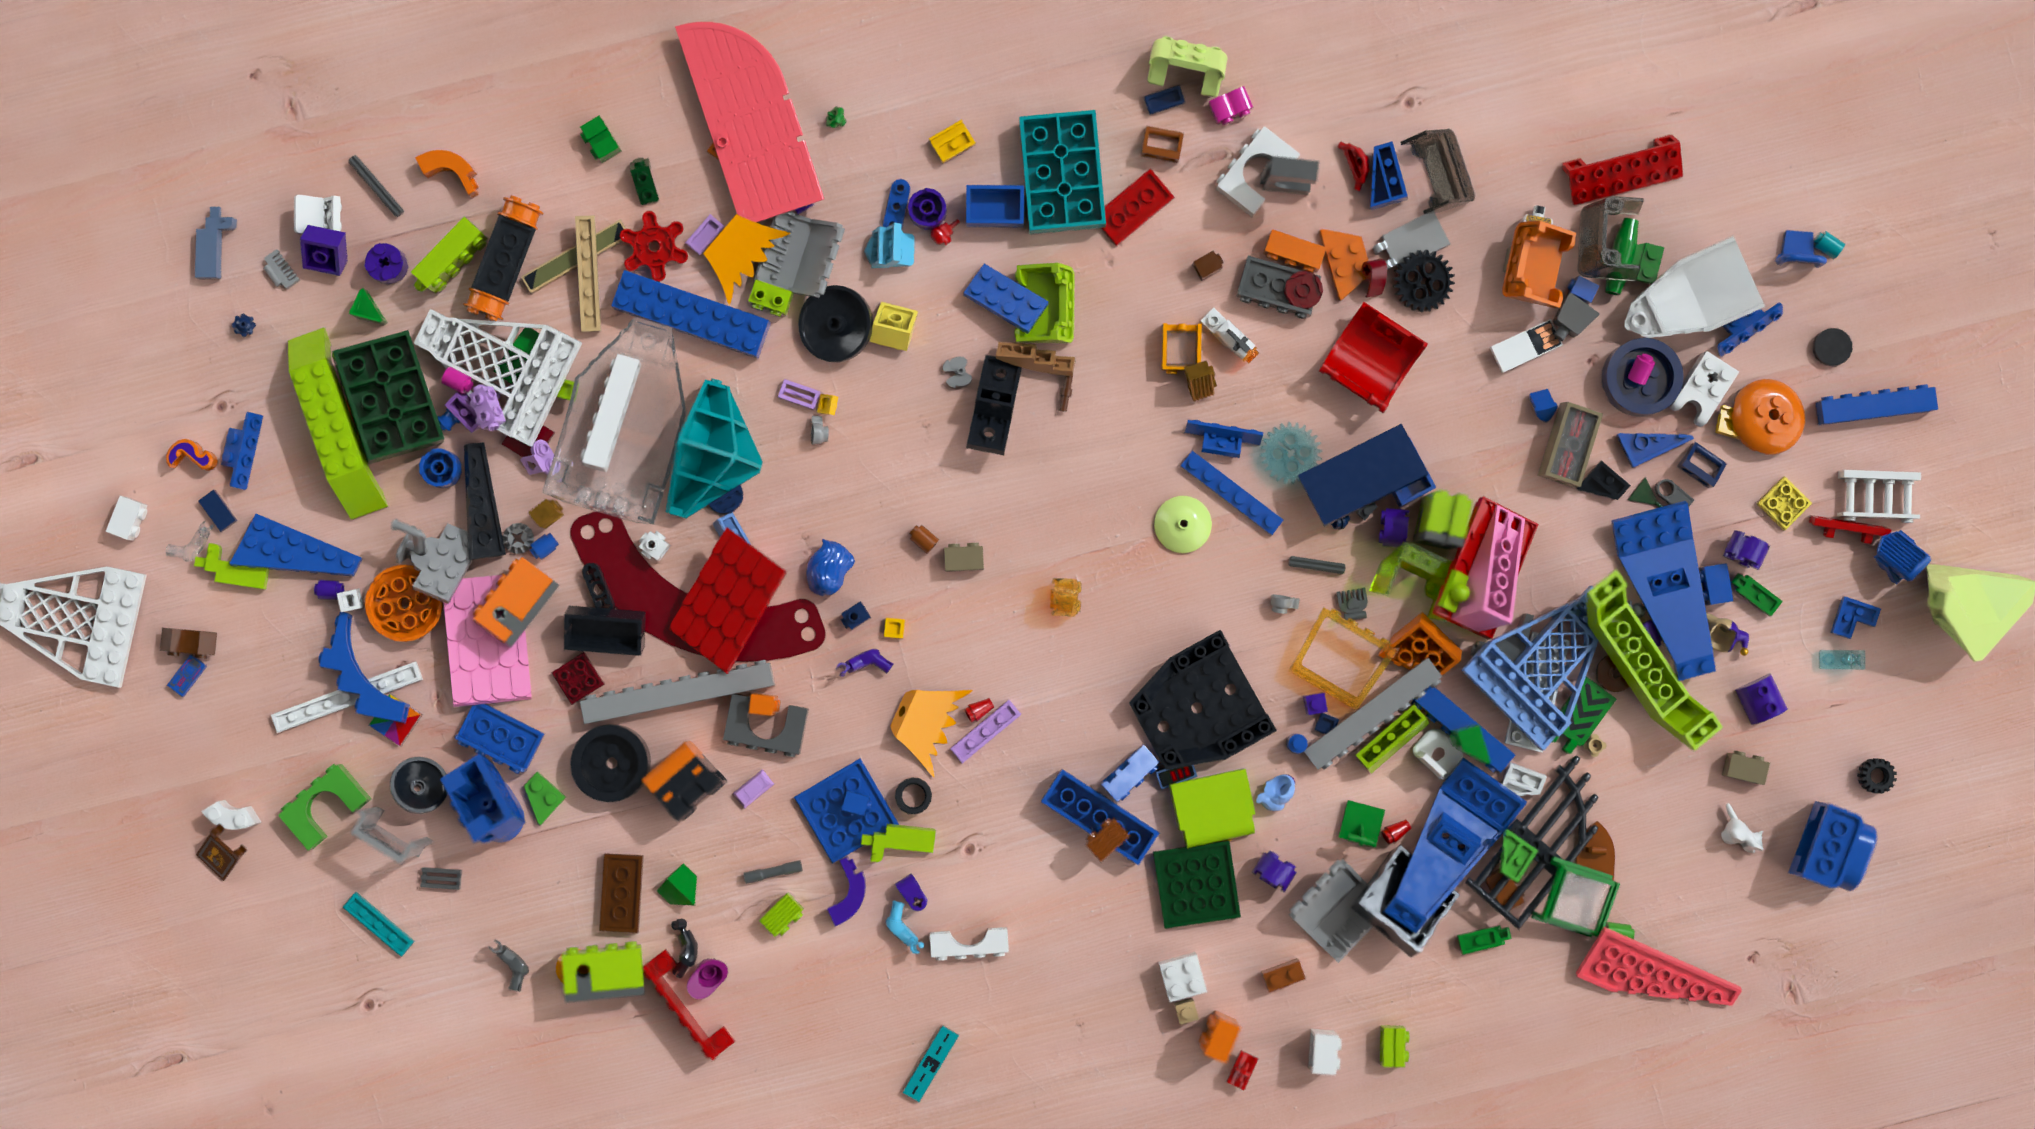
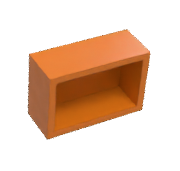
[1198,1010,1241,1064]

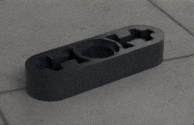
[582,563,615,609]

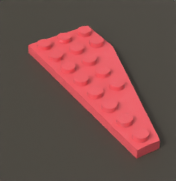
[1576,927,1742,1006]

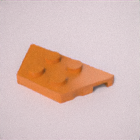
[1319,229,1368,301]

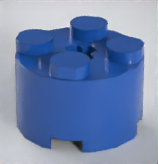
[419,448,462,488]

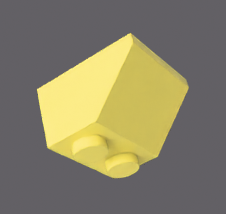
[870,302,918,351]

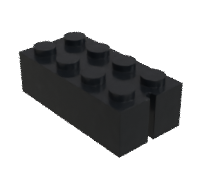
[564,606,646,656]

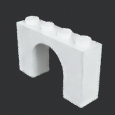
[1216,126,1300,217]

